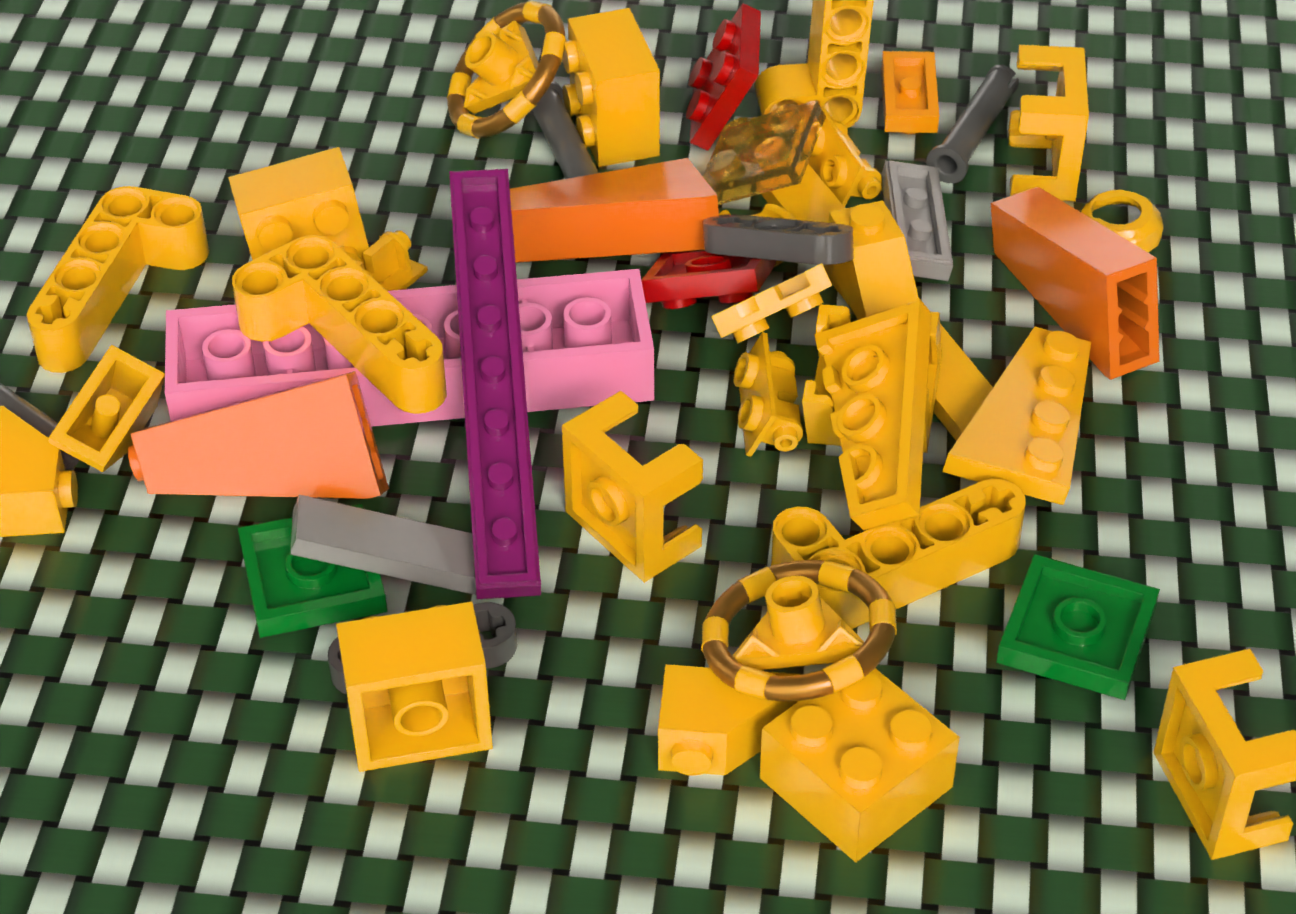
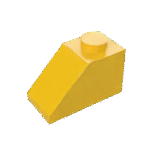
[827,200,919,320]
[48,345,165,472]
[0,406,78,537]
[658,664,801,776]

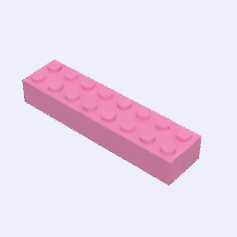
[165,269,654,427]

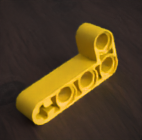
[754,0,874,135]
[27,186,209,373]
[232,235,447,414]
[771,479,1026,629]

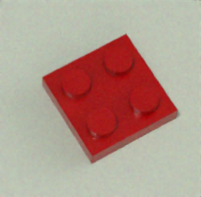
[686,3,761,151]
[641,250,776,309]

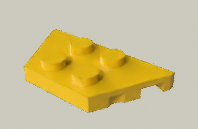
[711,263,832,343]

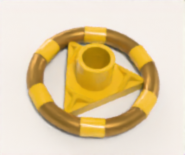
[447,1,566,138]
[702,560,897,701]

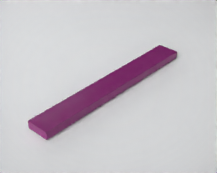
[449,169,541,600]

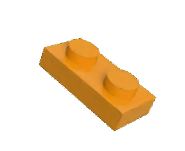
[881,51,939,134]

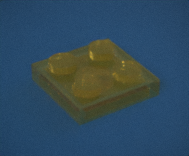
[703,100,826,205]

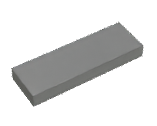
[881,160,953,281]
[290,495,476,595]

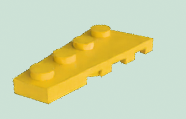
[814,300,931,531]
[942,327,1091,505]

